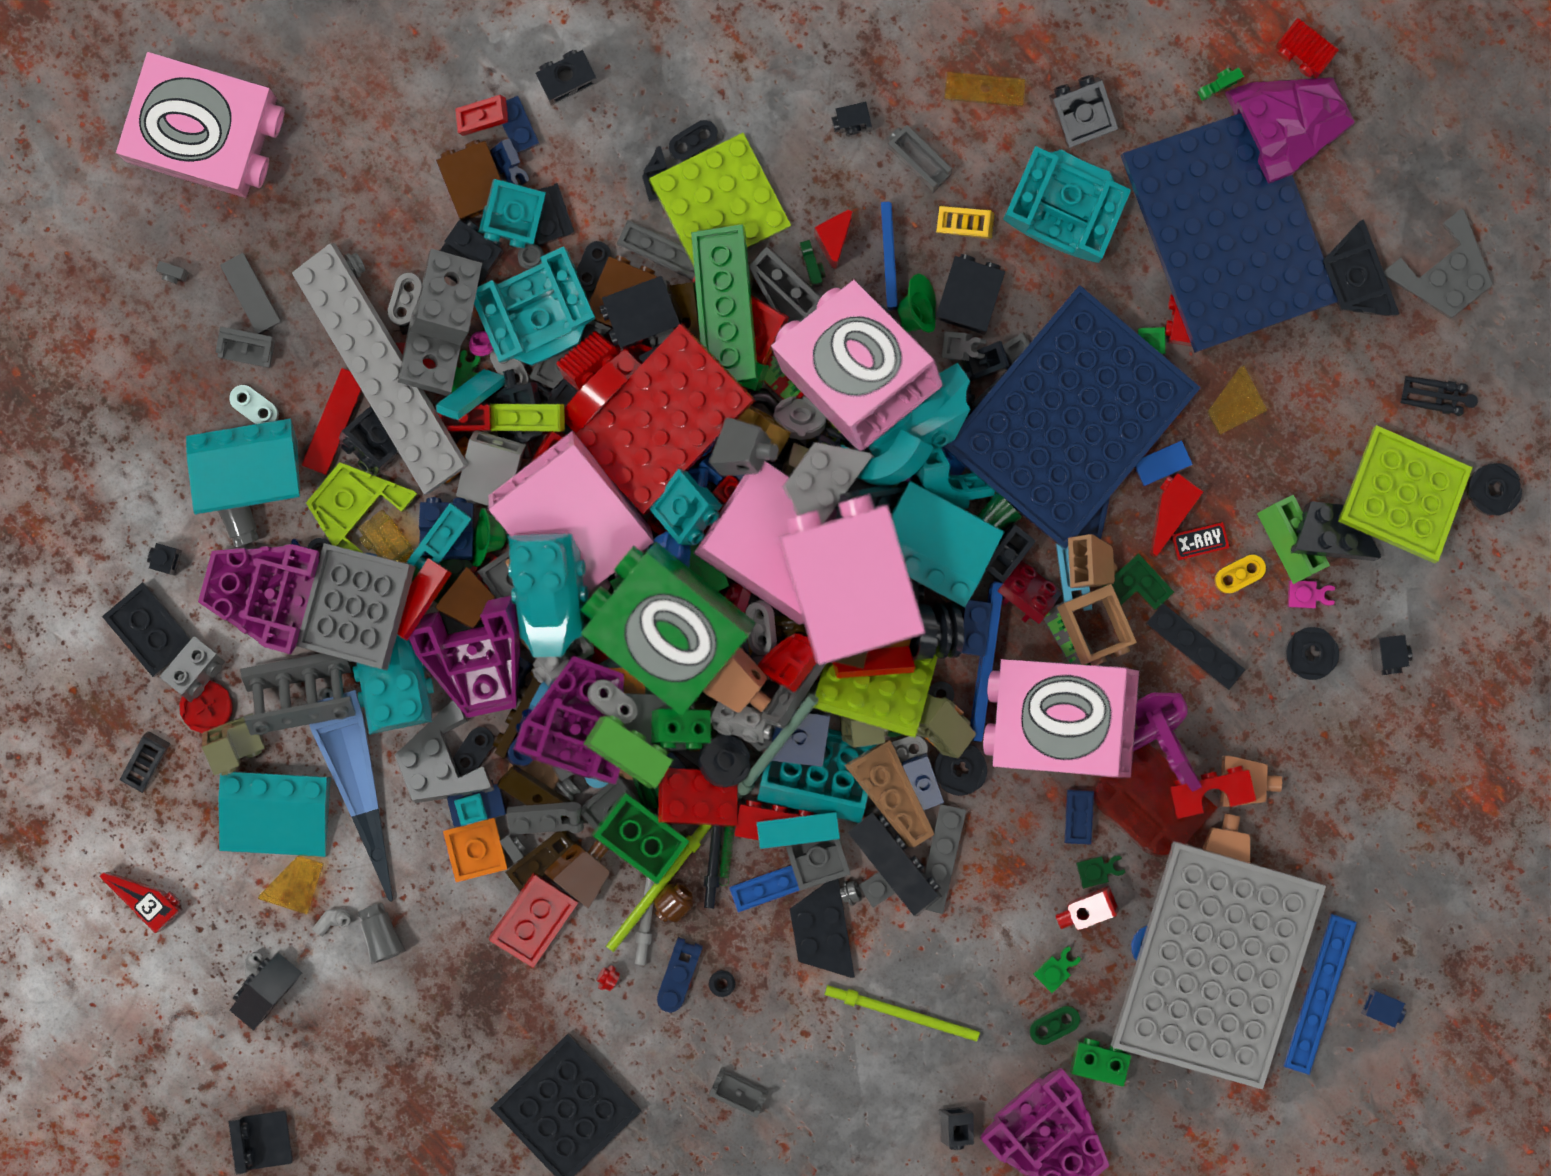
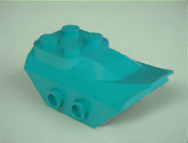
[867,363,970,458]
[508,533,588,657]
[353,635,434,735]

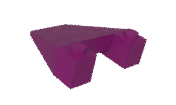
[409,596,520,718]

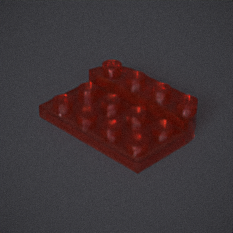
[1094,743,1217,857]

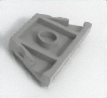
[782,442,872,523]

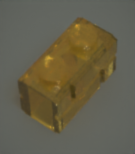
[358,510,415,564]

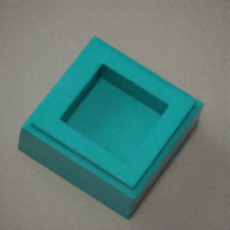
[454,793,488,827]

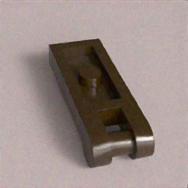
[505,831,579,891]

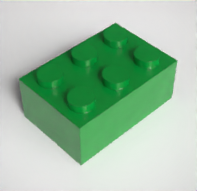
[591,792,690,884]

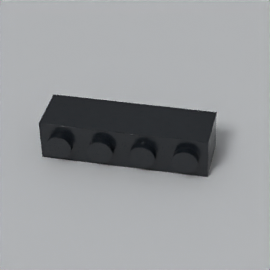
[848,812,942,916]

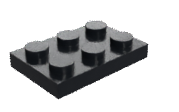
[102,582,191,677]

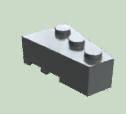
[749,247,822,324]

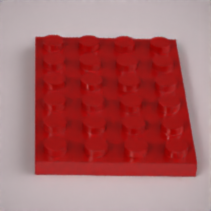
[575,324,755,514]

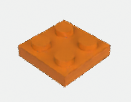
[443,818,508,883]

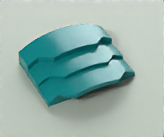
[1003,146,1131,263]
[474,246,595,366]

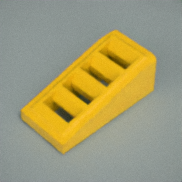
[936,206,994,239]

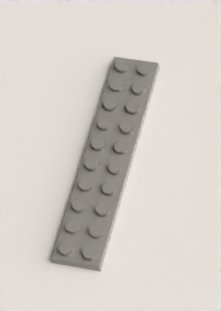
[292,243,468,495]

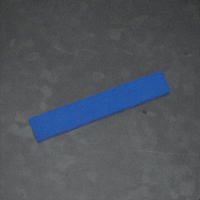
[970,582,1003,742]
[1283,914,1357,1075]

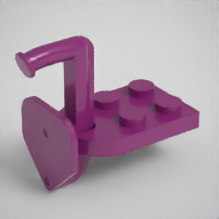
[1133,693,1202,792]

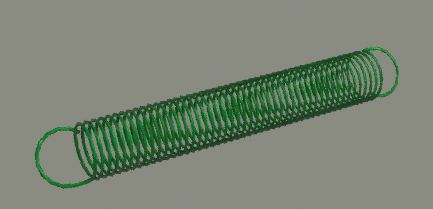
[719,826,735,886]

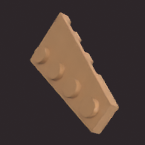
[845,740,934,847]

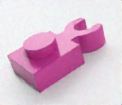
[1288,581,1335,608]

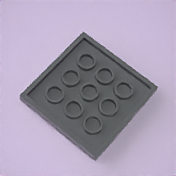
[296,543,415,670]

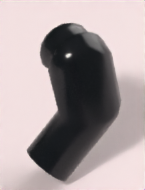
[746,388,780,414]

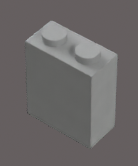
[456,431,526,507]

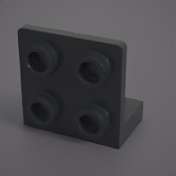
[228,1110,293,1175]

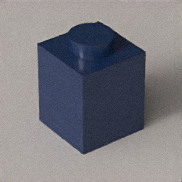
[1361,989,1406,1028]

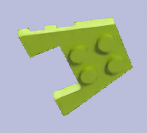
[306,462,418,553]

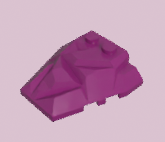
[1225,77,1355,184]
[198,544,319,654]
[513,656,624,784]
[980,1068,1109,1176]

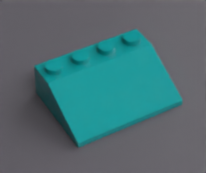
[186,418,300,515]
[890,481,1004,607]
[757,729,878,823]
[218,772,331,857]

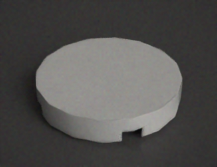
[774,396,827,440]

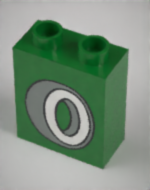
[580,541,756,716]

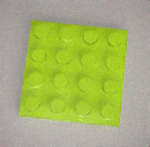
[649,133,791,267]
[1338,425,1473,564]
[813,655,938,738]

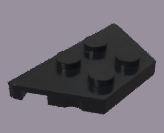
[1322,219,1400,317]
[1291,501,1381,561]
[790,879,855,978]

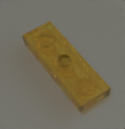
[944,72,1025,107]

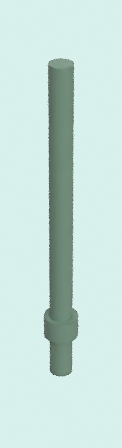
[737,694,818,804]

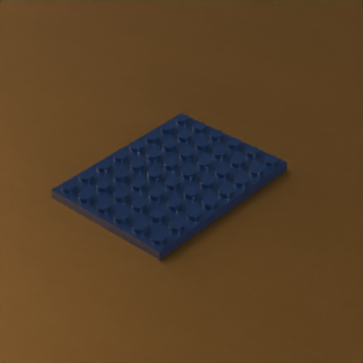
[1120,113,1338,353]
[943,285,1201,550]

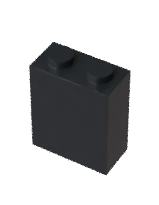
[935,254,1005,335]
[599,276,680,351]

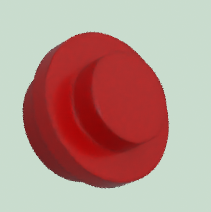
[596,965,620,991]

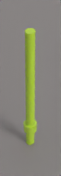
[606,825,712,953]
[824,985,980,1042]

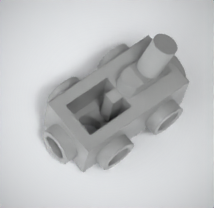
[533,636,595,687]
[710,701,774,743]

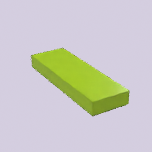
[490,404,565,431]

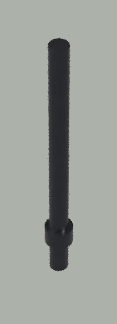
[703,825,723,909]

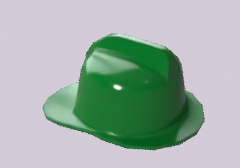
[898,274,936,333]
[471,508,509,567]

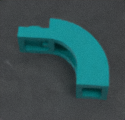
[841,429,934,486]
[916,448,995,509]

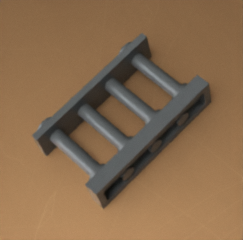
[240,653,356,735]

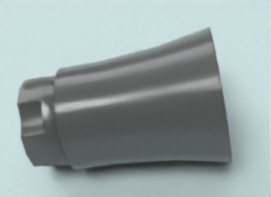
[218,506,259,548]
[358,903,406,964]

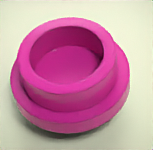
[469,331,494,356]

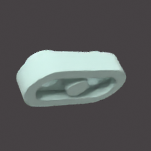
[229,385,279,424]

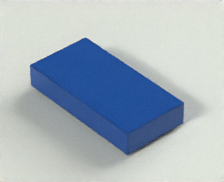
[1135,441,1193,487]

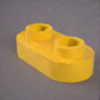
[1215,555,1266,594]

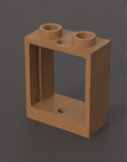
[1057,584,1137,666]

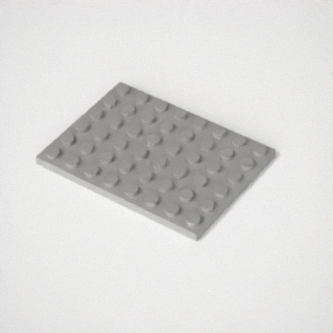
[1111,841,1326,1089]

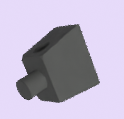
[709,418,778,476]

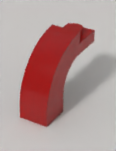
[564,349,641,433]

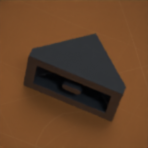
[961,341,1009,382]

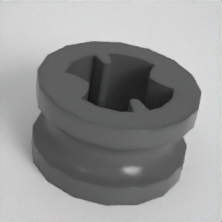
[556,777,582,801]

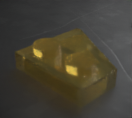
[1207,365,1267,435]
[258,855,324,915]

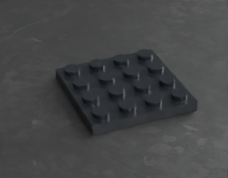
[491,1033,642,1176]

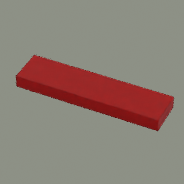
[302,368,362,476]

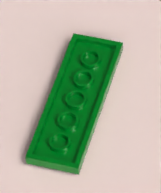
[691,224,758,383]

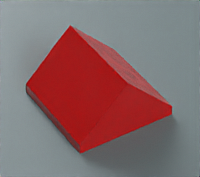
[814,210,853,269]

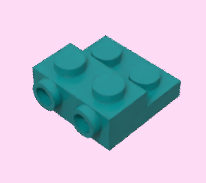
[479,179,546,249]
[650,469,722,545]

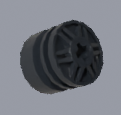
[909,602,964,661]

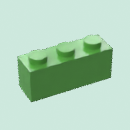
[1257,495,1330,584]
[583,715,673,788]

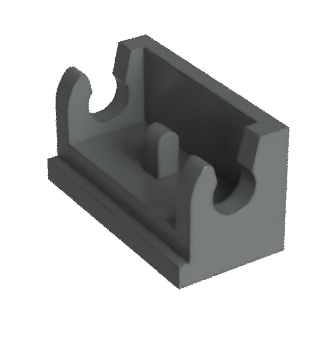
[216,326,276,368]
[709,1069,769,1118]

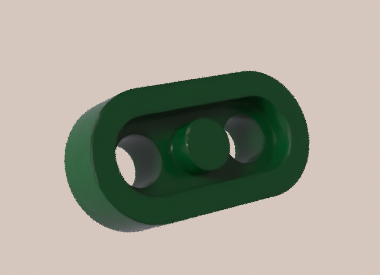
[1029,1005,1080,1045]

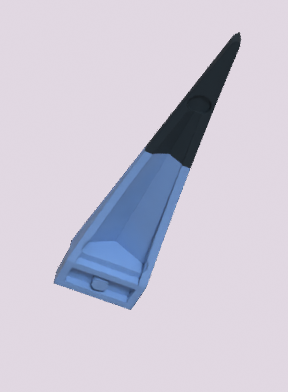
[306,690,393,902]

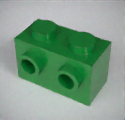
[651,709,711,749]
[1069,1038,1131,1087]

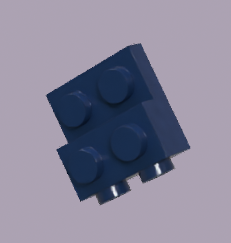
[419,497,475,560]

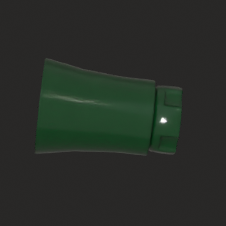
[977,493,1023,531]

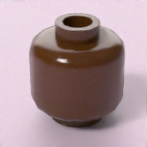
[654,883,693,923]

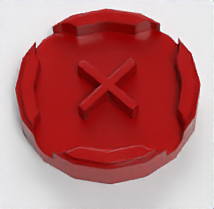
[179,681,233,733]

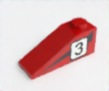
[99,872,183,933]

